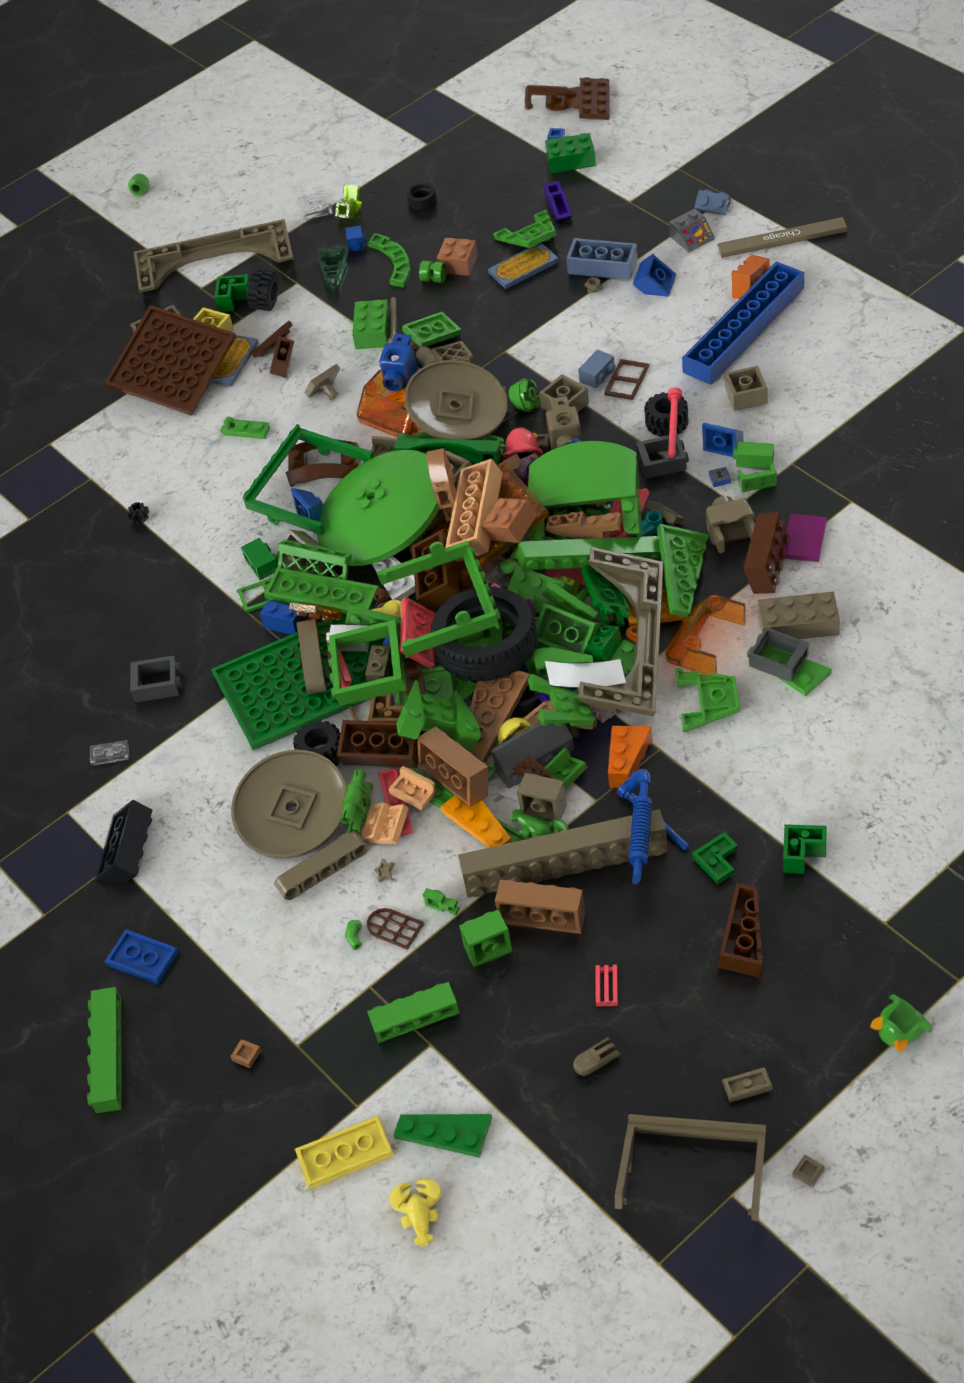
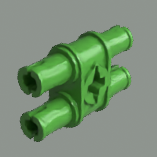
[340,769,373,834]

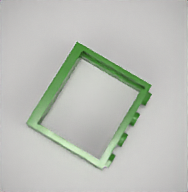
[327,619,407,706]

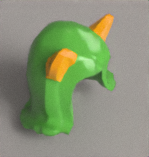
[870,994,932,1052]

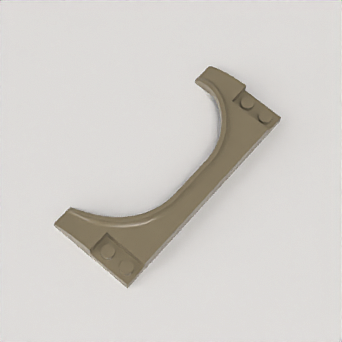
[134,219,293,293]
[578,547,663,717]

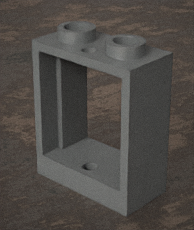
[636,434,689,479]
[747,627,809,682]
[130,656,182,702]

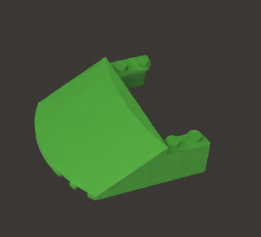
[527,441,643,541]

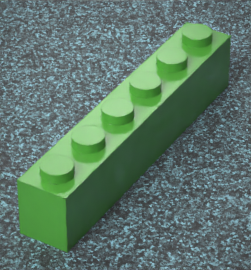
[87,987,122,1113]

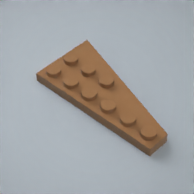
[470,670,530,763]

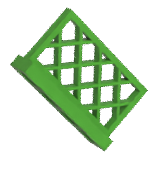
[277,540,352,580]

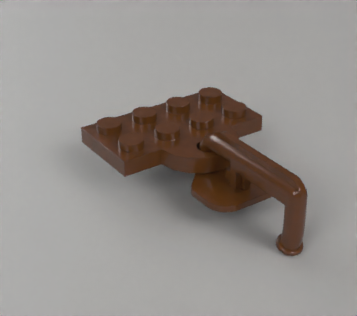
[525,77,609,120]

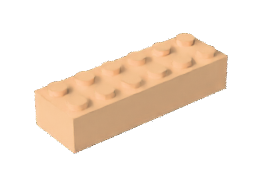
[445,459,503,562]

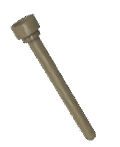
[387,297,400,344]

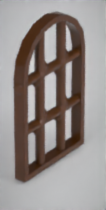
[367,908,424,950]

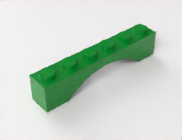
[393,437,501,466]

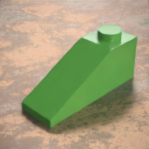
[533,647,593,679]

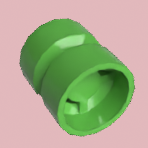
[419,260,447,283]

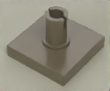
[304,363,340,400]

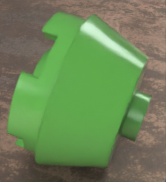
[509,378,540,412]

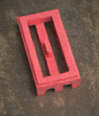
[596,965,618,1007]

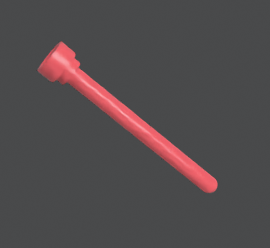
[668,387,682,459]

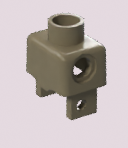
[546,396,582,450]
[706,496,755,553]

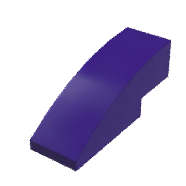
[544,181,572,221]

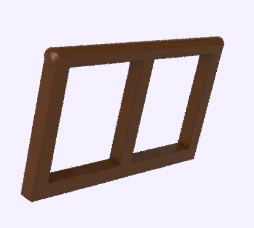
[604,359,649,400]

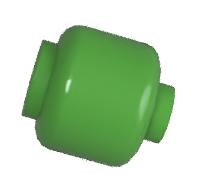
[128,173,150,196]

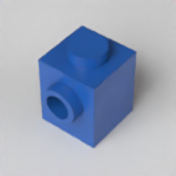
[345,226,367,252]

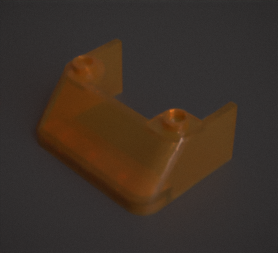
[356,370,420,438]
[665,595,746,675]

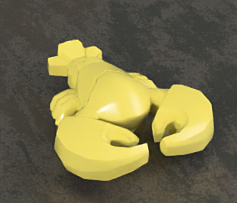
[389,1179,442,1247]

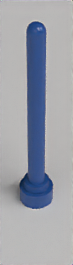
[617,783,689,850]

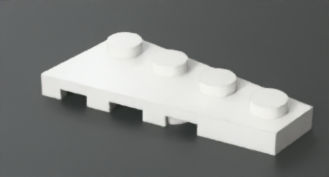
[372,556,416,601]

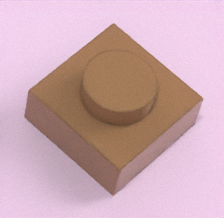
[230,1039,261,1068]

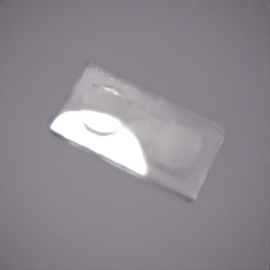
[90,740,129,765]

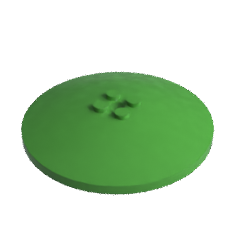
[316,450,439,566]

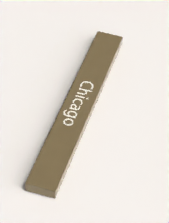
[717,217,847,258]

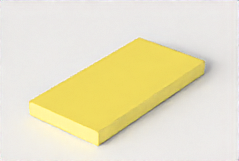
[295,1116,394,1190]

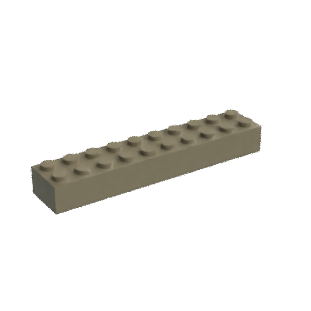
[458,809,668,897]

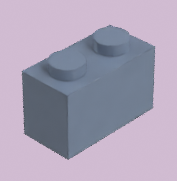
[578,349,615,389]

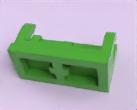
[737,464,777,492]

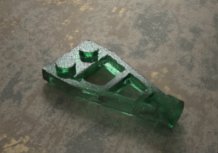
[317,245,349,292]

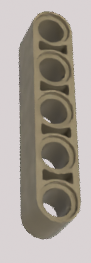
[297,619,327,695]
[274,831,368,900]

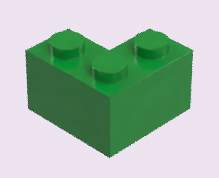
[214,274,250,312]
[783,824,827,874]

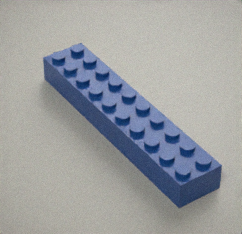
[682,261,804,385]

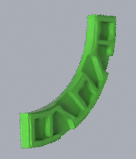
[368,233,410,288]

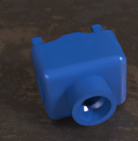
[379,333,418,391]

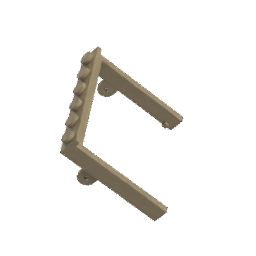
[615,1114,766,1221]

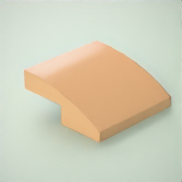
[361,802,409,844]

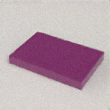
[784,514,827,562]

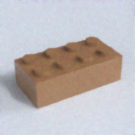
[417,727,488,807]
[495,880,586,934]

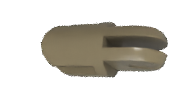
[573,1037,621,1076]

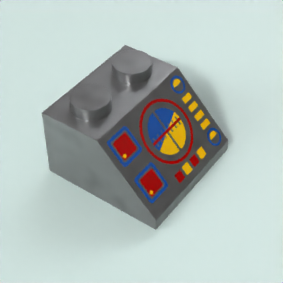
[669,209,715,252]

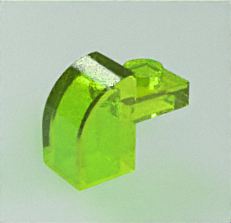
[335,184,361,219]

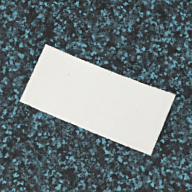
[545,659,626,687]

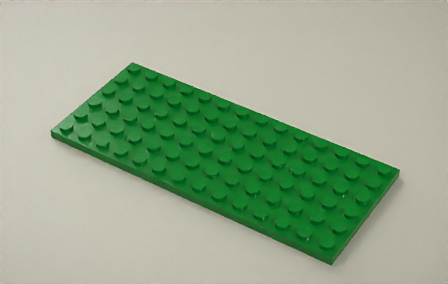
[211,592,490,750]

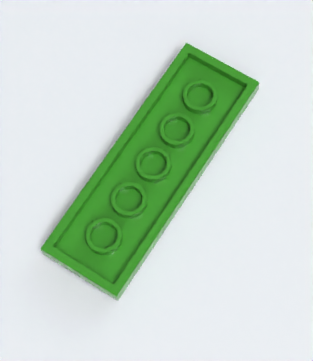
[264,567,379,614]

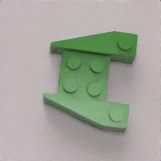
[396,680,481,753]

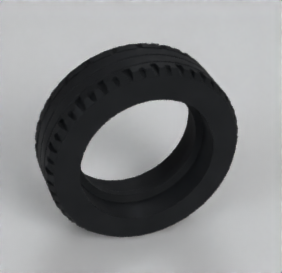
[431,587,538,681]

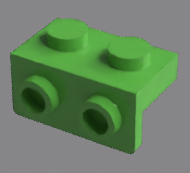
[542,748,588,790]

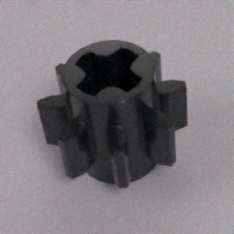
[127,502,150,524]

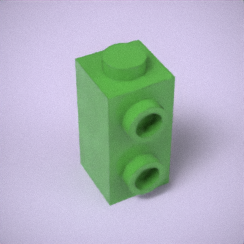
[733,441,774,469]

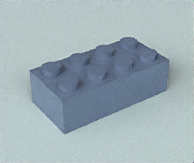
[566,238,638,280]

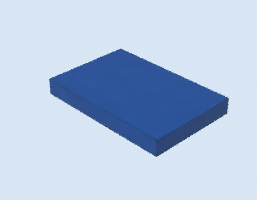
[105,929,179,985]

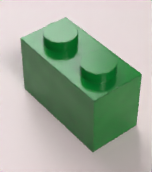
[241,538,278,580]

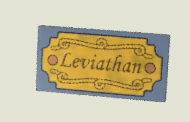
[488,243,559,289]
[211,335,259,386]

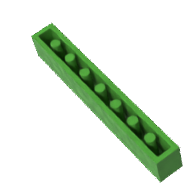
[516,536,662,571]

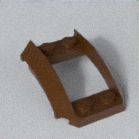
[285,439,360,487]

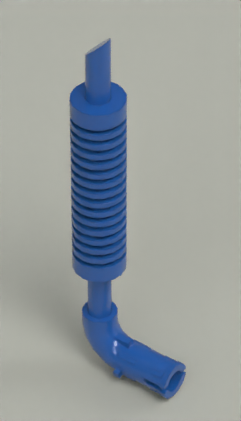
[624,769,652,884]

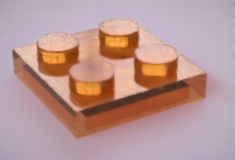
[289,602,342,622]

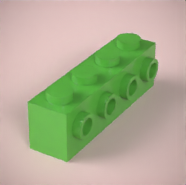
[367,982,459,1043]

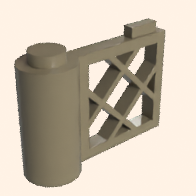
[416,341,474,367]

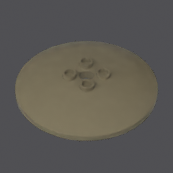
[404,360,507,440]
[231,750,347,859]

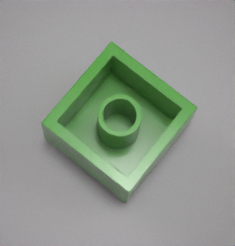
[459,910,512,967]

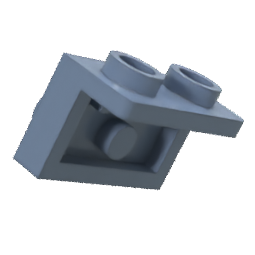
[694,189,732,215]

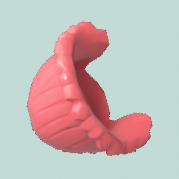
[502,427,543,461]

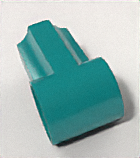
[631,510,663,537]

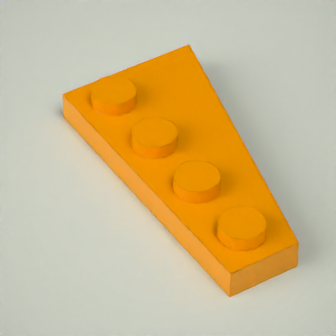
[440,795,511,848]

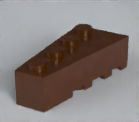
[717,883,762,978]

